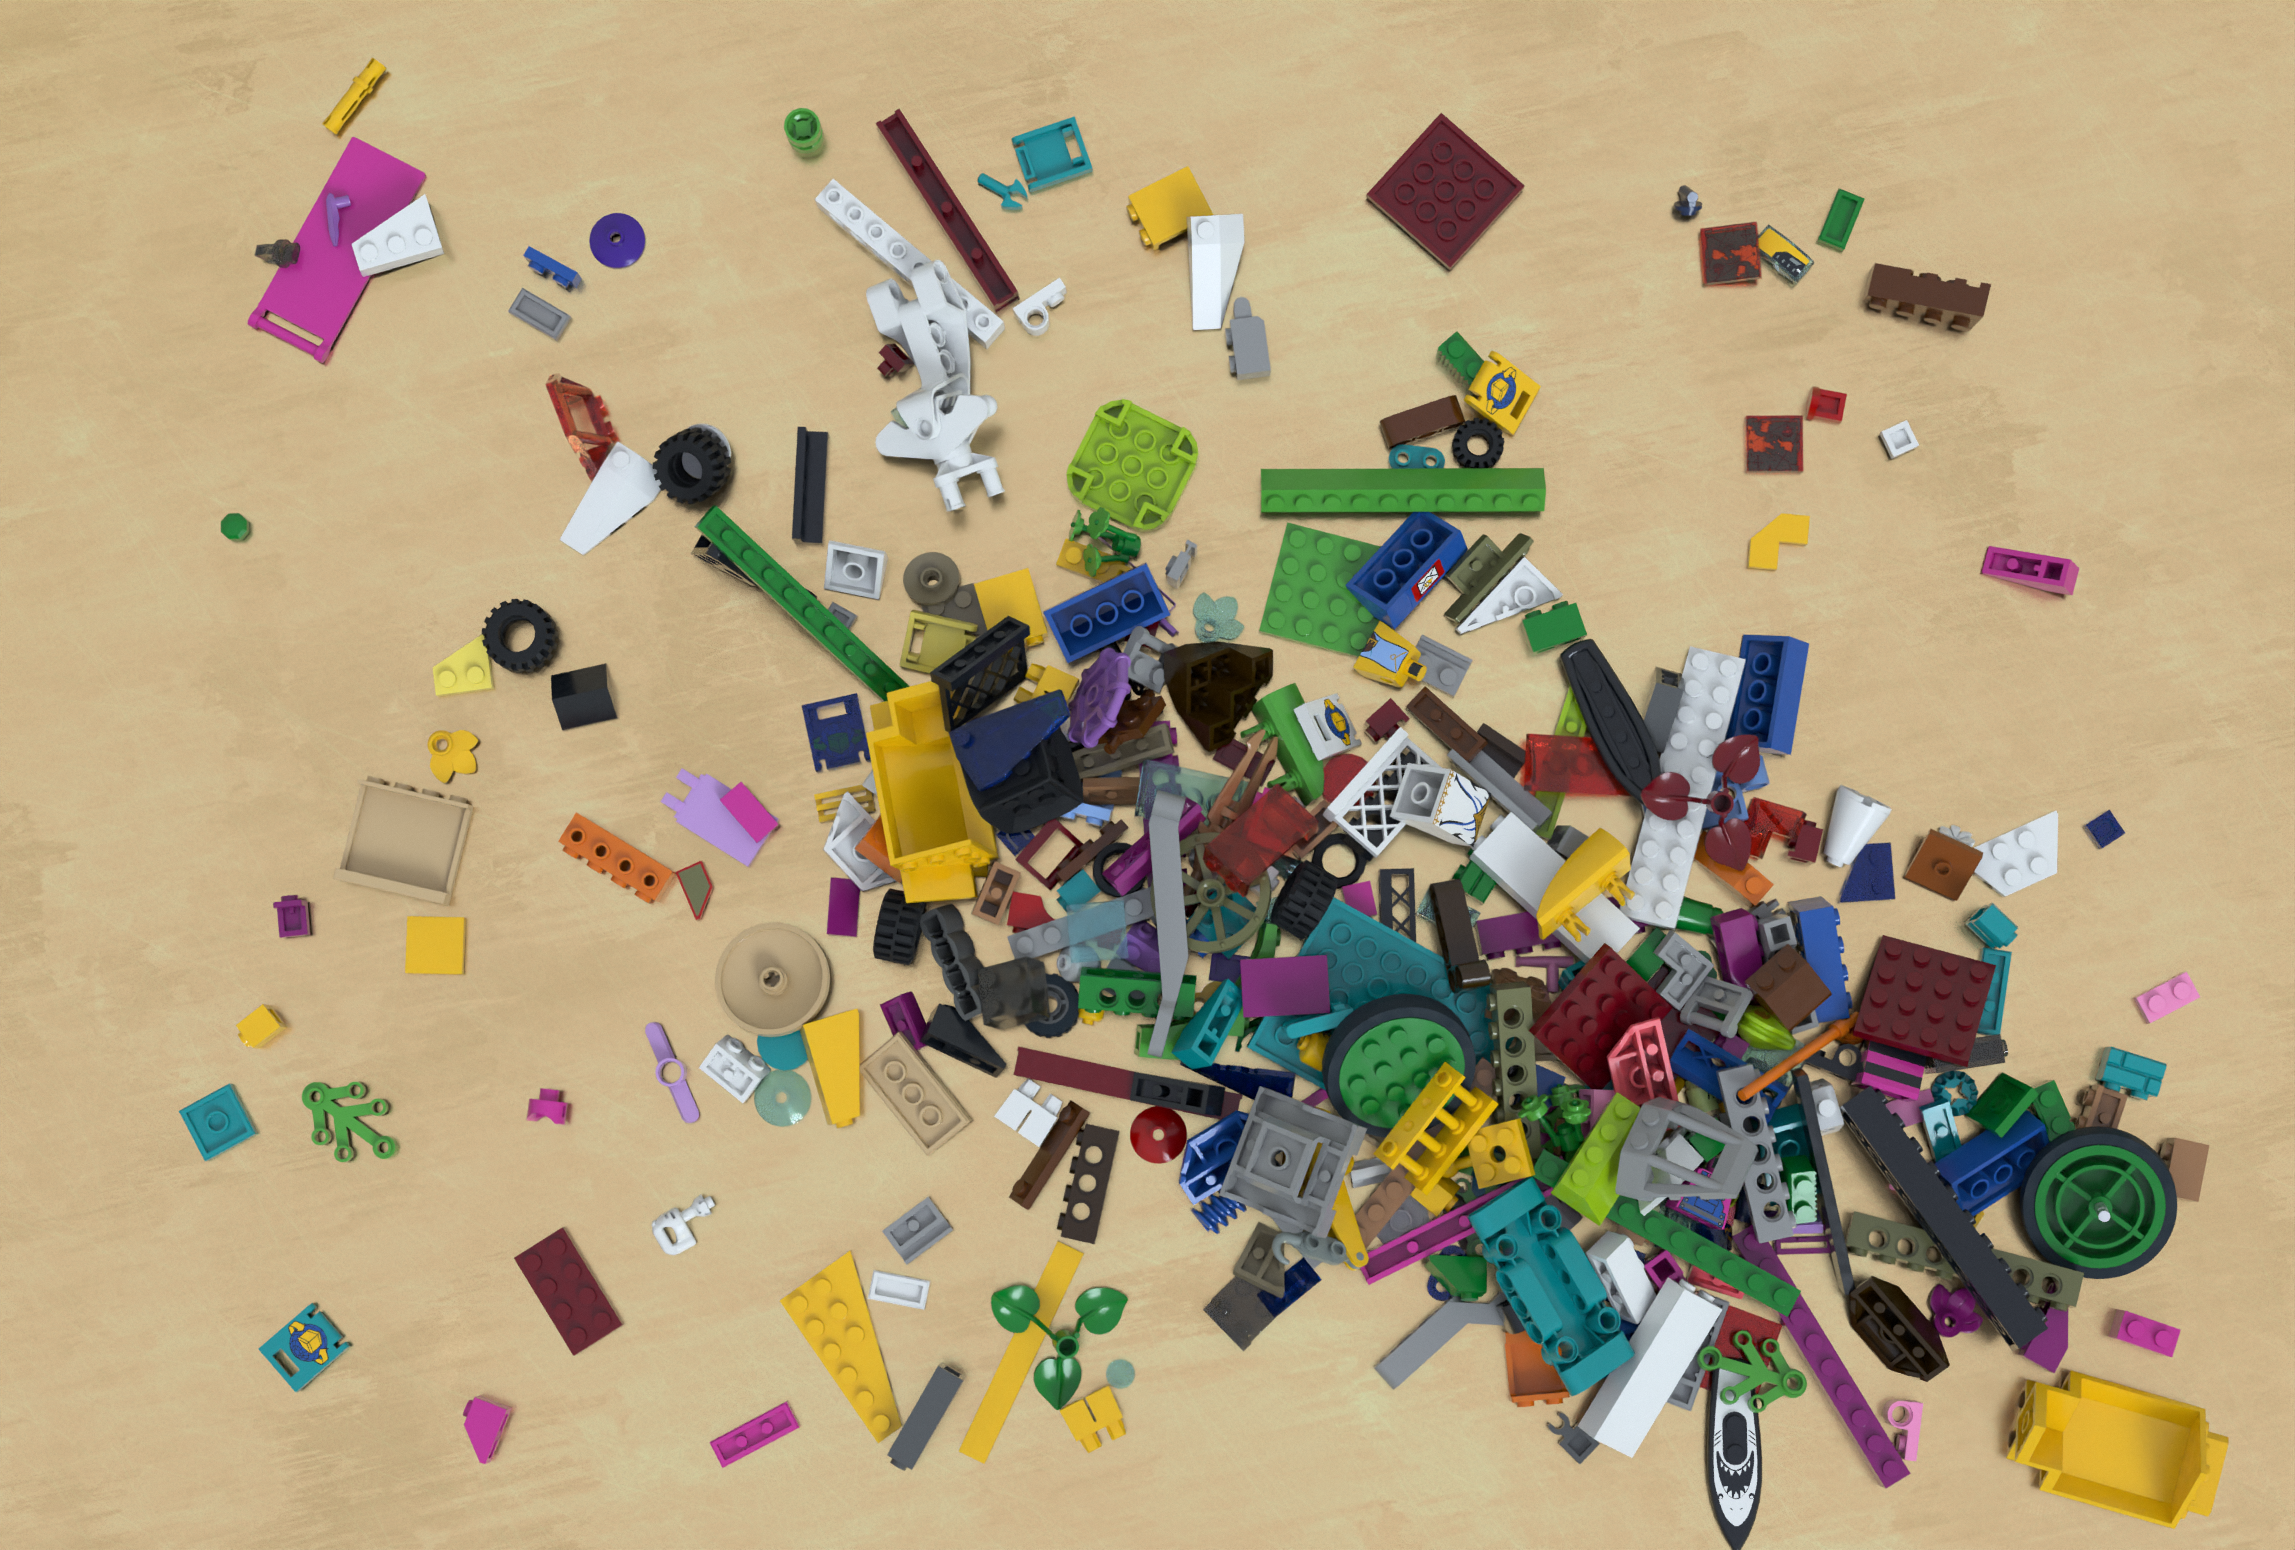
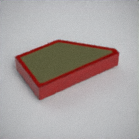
[676,861,714,920]

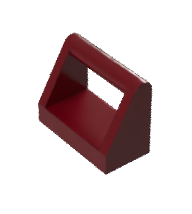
[1015,819,1083,891]

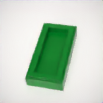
[1817,188,1865,252]

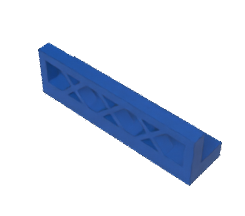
[1669,1029,1789,1125]

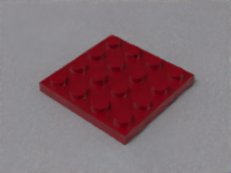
[1366,113,1525,270]
[1853,935,1996,1067]
[1529,943,1672,1090]

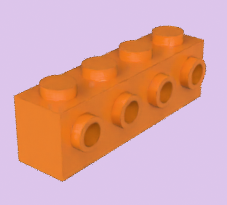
[558,812,676,903]

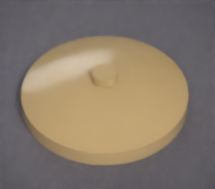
[715,923,830,1037]

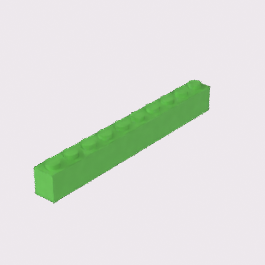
[1261,468,1546,512]

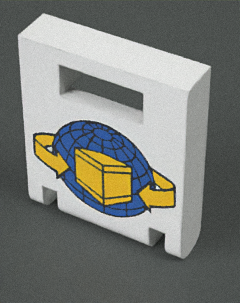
[1294,693,1362,761]

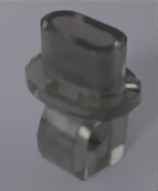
[255,239,300,268]

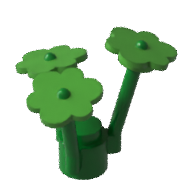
[1069,507,1141,577]

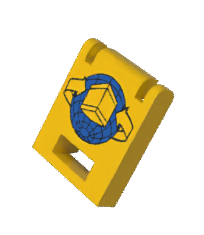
[1464,351,1541,435]

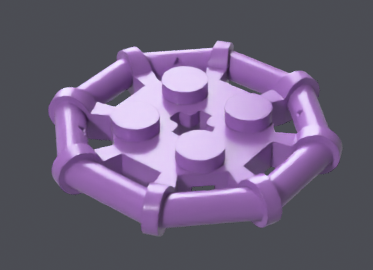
[1067,648,1131,748]

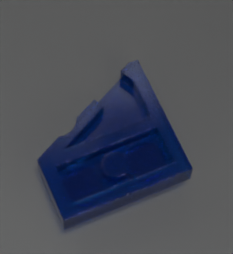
[1838,842,1895,903]

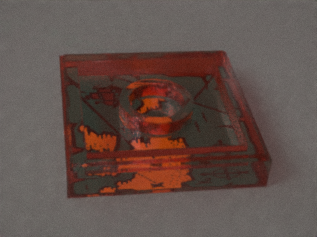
[1700,222,1762,286]
[1745,415,1803,473]

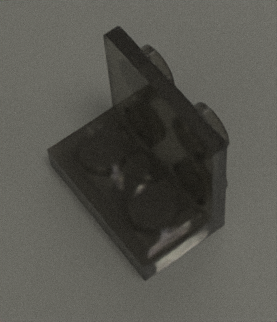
[1203,1276,1283,1352]

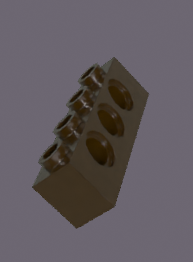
[1057,1124,1120,1244]

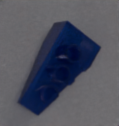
[949,689,1071,792]
[1180,1061,1296,1101]

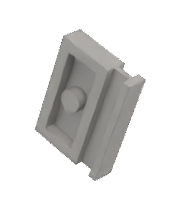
[1165,540,1197,589]
[1416,635,1472,698]
[882,1196,953,1265]

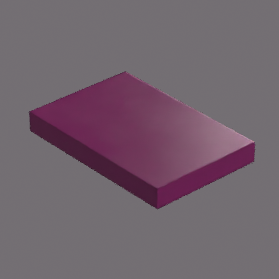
[1240,955,1330,1018]

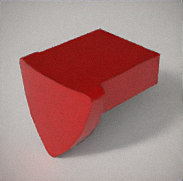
[1806,386,1847,423]

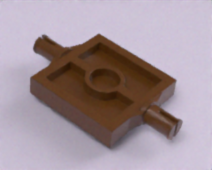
[1098,689,1166,754]

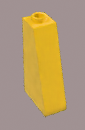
[800,1009,860,1128]

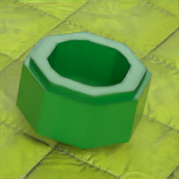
[221,513,250,541]

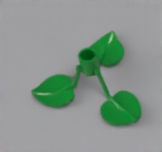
[991,1285,1128,1410]

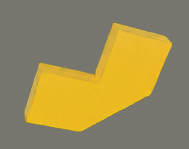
[1747,513,1810,571]

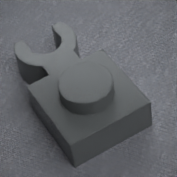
[1547,1412,1600,1464]

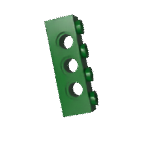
[1078,967,1197,1020]

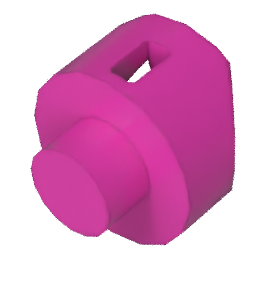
[526,1088,568,1125]

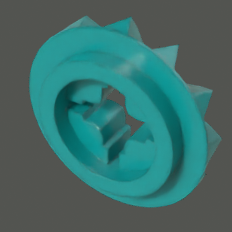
[1932,1070,1979,1116]

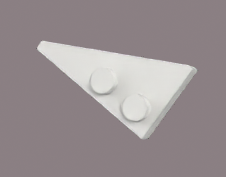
[1455,557,1563,634]

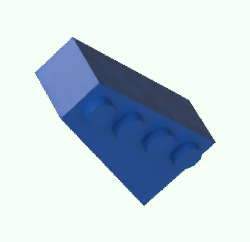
[1788,896,1852,1023]

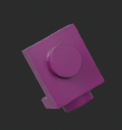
[273,895,310,938]

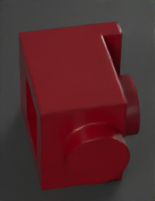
[1364,698,1410,743]
[1783,819,1823,865]

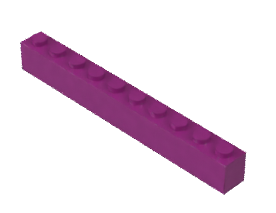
[1730,1221,1911,1489]

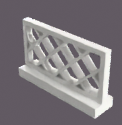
[1323,727,1442,858]

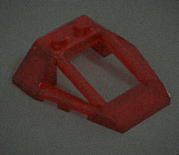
[545,373,617,481]

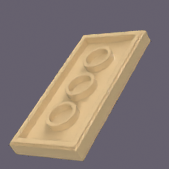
[859,1031,972,1157]

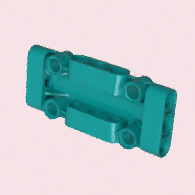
[1467,1176,1635,1396]

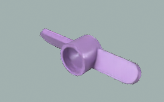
[645,1022,699,1123]

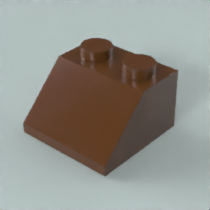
[1745,944,1832,1032]

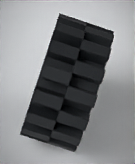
[1452,418,1504,468]

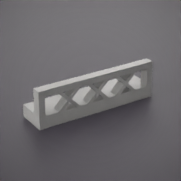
[1447,749,1553,833]

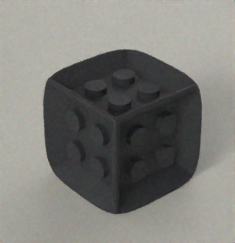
[957,706,1083,834]

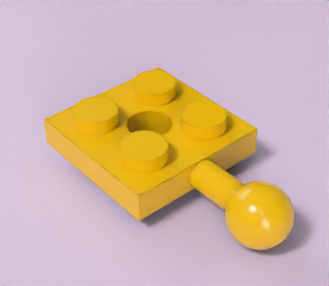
[1442,1118,1535,1189]

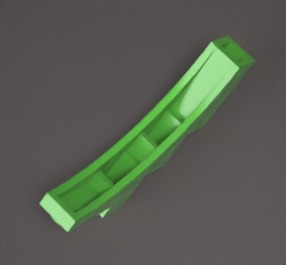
[1134,921,1281,1060]

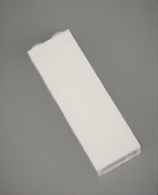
[1469,812,1640,964]
[1578,1277,1723,1458]

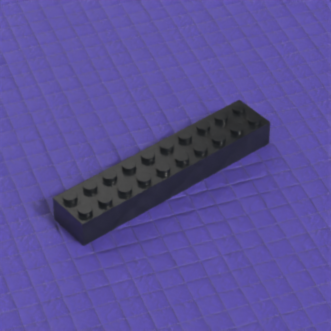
[1840,1086,2048,1351]

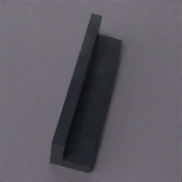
[792,427,829,545]
[1378,868,1416,942]

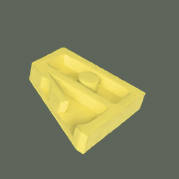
[432,635,494,697]

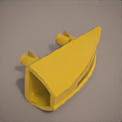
[1536,828,1635,942]

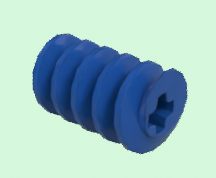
[1191,1189,1247,1234]

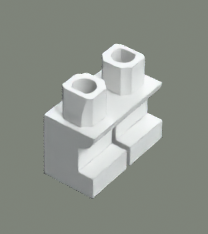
[994,1079,1063,1147]

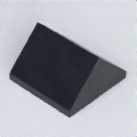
[551,663,618,731]

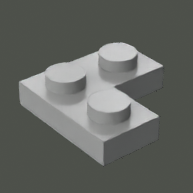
[1653,930,1714,1011]

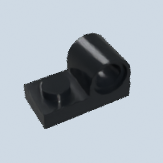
[1801,1044,1862,1082]

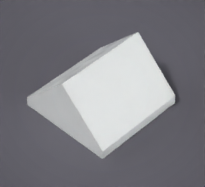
[824,540,888,599]

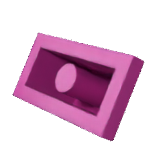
[463,1395,512,1464]

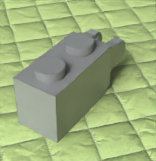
[1225,296,1271,380]

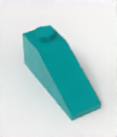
[1171,979,1243,1069]

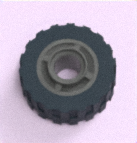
[1017,973,1079,1038]

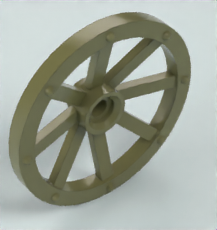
[1150,832,1271,953]

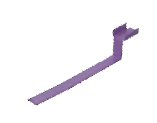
[1098,536,1179,637]

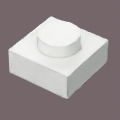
[1880,420,1919,459]

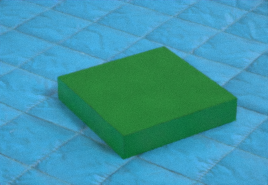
[1965,1072,2039,1138]

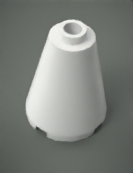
[1823,785,1892,868]

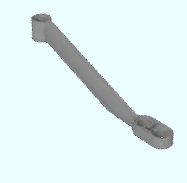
[1147,790,1189,1058]

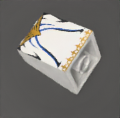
[1390,763,1491,847]

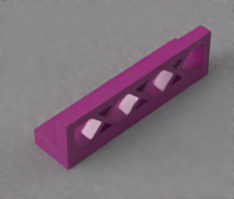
[1102,796,1206,896]

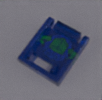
[801,693,871,772]

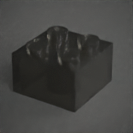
[977,956,1050,1030]

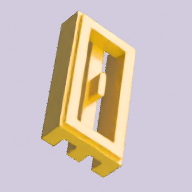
[814,785,876,823]

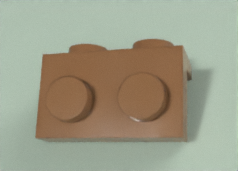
[2075,1084,2128,1129]

